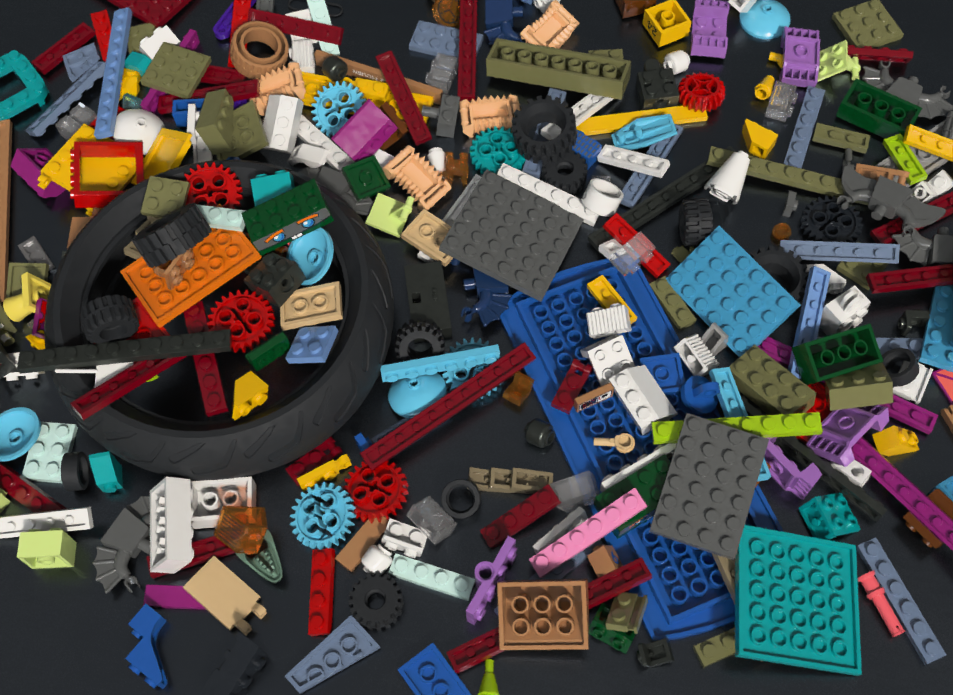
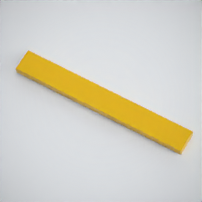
[576,106,708,136]

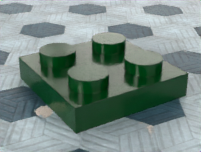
[341,155,391,202]

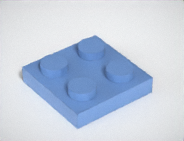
[286,326,339,364]

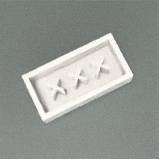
[150,477,194,574]

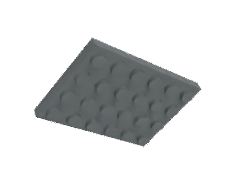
[649,413,769,561]

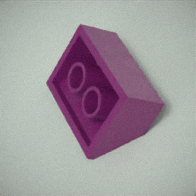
[331,99,398,162]
[11,148,67,198]

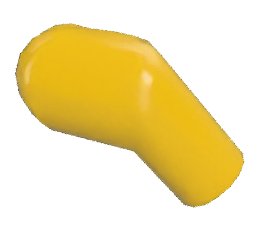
[768,52,783,69]

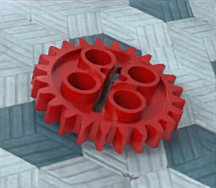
[180,162,243,209]
[207,290,275,353]
[342,461,409,523]

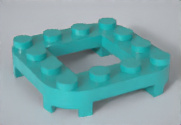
[0,50,49,120]

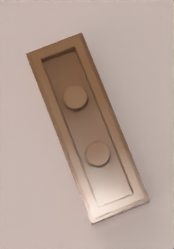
[335,516,389,573]

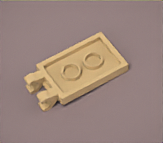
[183,556,267,636]

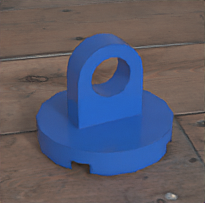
[680,375,720,416]

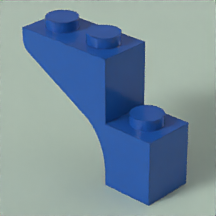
[125,603,168,689]

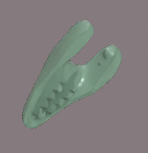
[234,526,283,583]

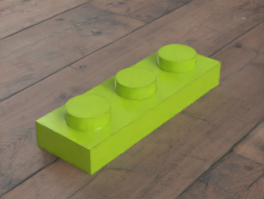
[882,133,928,186]

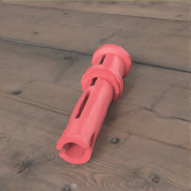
[857,570,906,638]

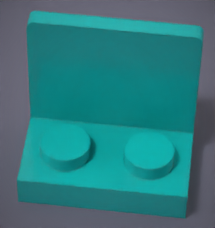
[798,493,861,540]

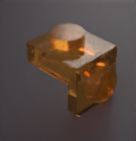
[502,371,534,406]

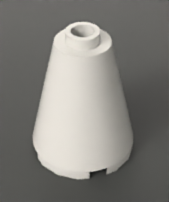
[704,151,750,204]

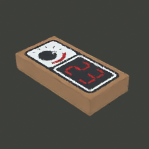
[574,383,614,412]

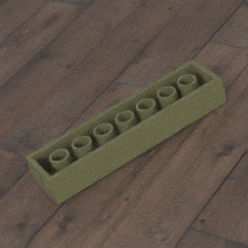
[486,38,631,100]

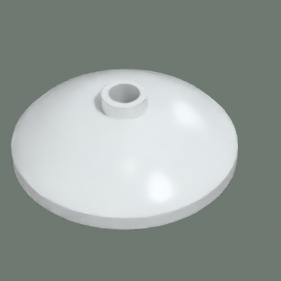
[113,109,166,155]

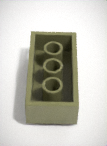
[729,345,816,415]

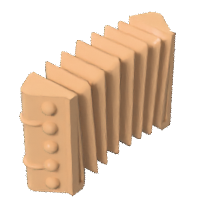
[520,0,580,49]
[249,62,306,116]
[459,94,520,138]
[383,145,452,211]

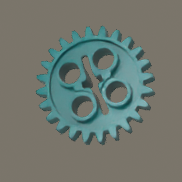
[470,126,526,174]

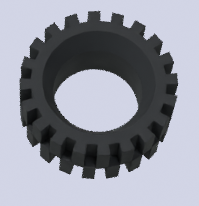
[512,95,577,164]
[132,203,212,268]
[750,246,809,304]

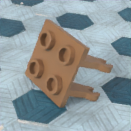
[153,248,195,291]

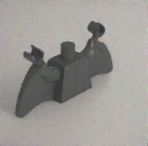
[837,166,946,238]

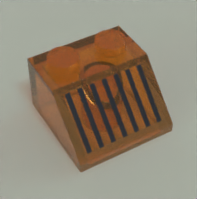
[214,506,268,554]

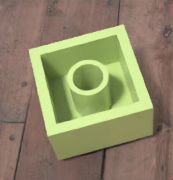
[17,528,77,569]

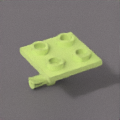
[818,40,861,82]
[365,193,415,238]

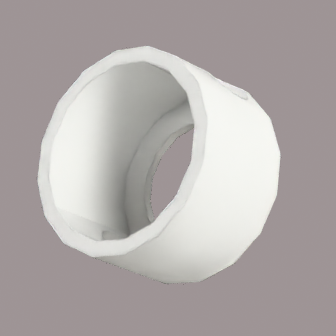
[582,178,624,217]

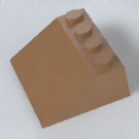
[497,579,589,650]

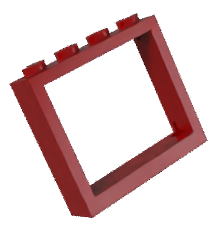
[70,141,144,208]

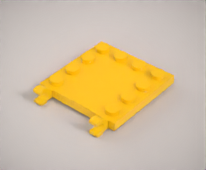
[37,123,144,216]

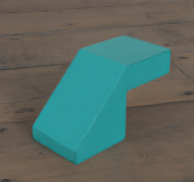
[124,51,152,77]

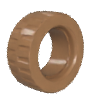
[230,21,289,80]

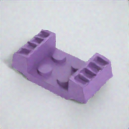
[690,0,729,59]
[779,26,820,88]
[806,405,889,467]
[764,437,822,501]

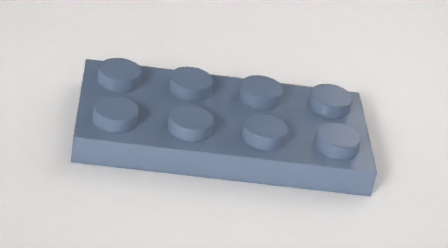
[409,20,483,61]

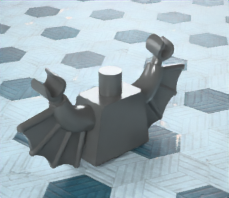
[862,60,953,119]
[298,166,374,216]
[891,223,953,267]
[92,496,150,594]

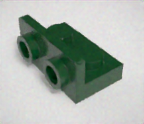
[245,332,291,372]
[589,603,636,654]

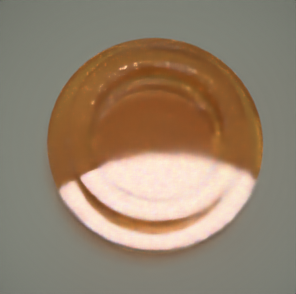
[772,223,791,241]

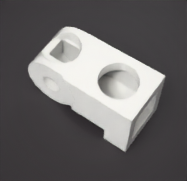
[830,460,872,487]

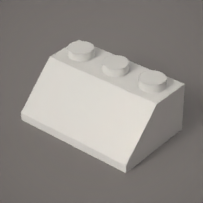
[263,95,304,154]
[609,365,678,435]

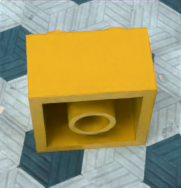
[643,0,692,47]

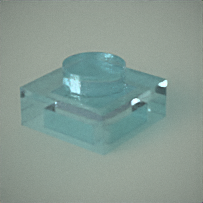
[122,93,142,110]

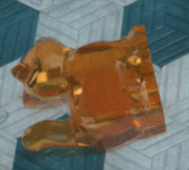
[439,152,469,186]

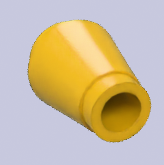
[754,75,774,100]

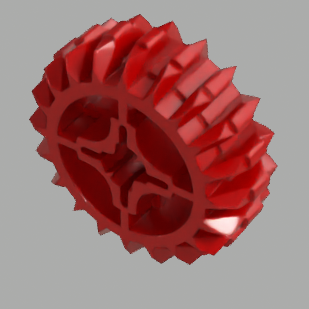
[678,72,725,113]

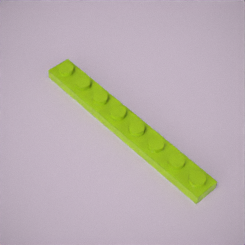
[651,412,823,445]

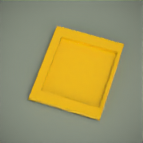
[131,128,193,185]

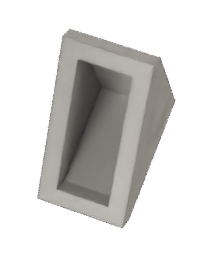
[701,322,729,356]

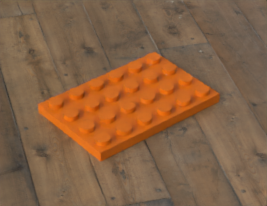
[120,204,262,328]

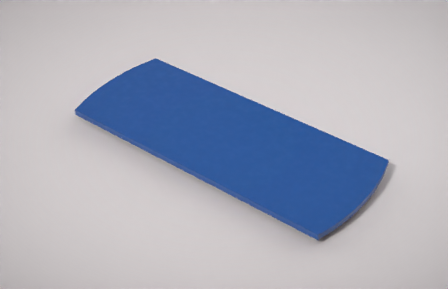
[500,255,784,642]

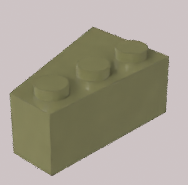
[195,89,234,155]
[825,362,893,411]

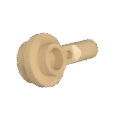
[594,433,635,453]

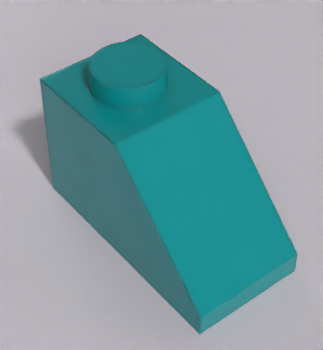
[89,451,123,493]

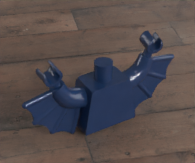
[484,0,526,45]
[450,258,512,327]

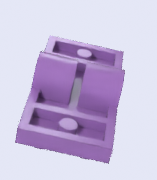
[466,536,517,625]

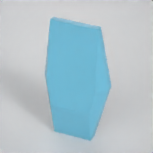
[611,114,677,150]

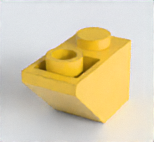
[742,119,778,159]
[232,371,269,420]
[872,425,919,456]

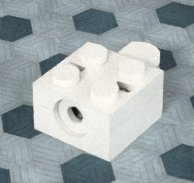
[820,285,871,336]

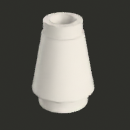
[427,147,445,176]

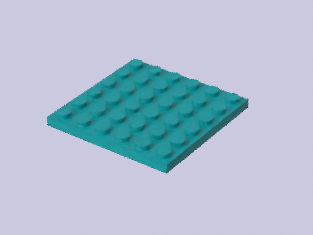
[735,525,862,676]

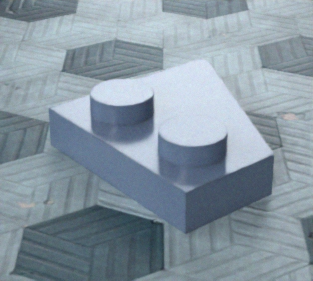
[63,43,100,82]

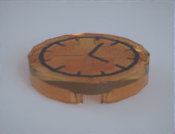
[432,0,460,27]

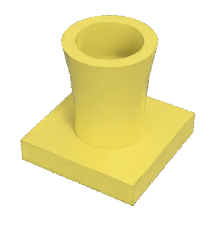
[3,272,52,322]

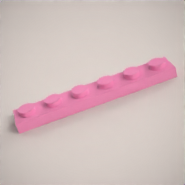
[529,488,648,578]

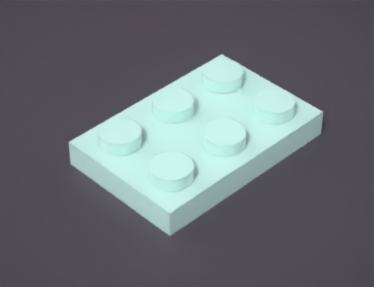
[22,422,78,483]

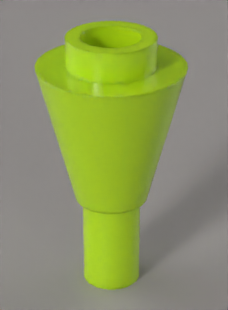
[478,659,499,695]

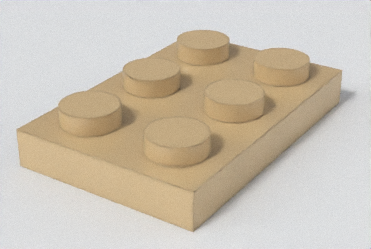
[401,209,453,267]
[280,281,343,331]

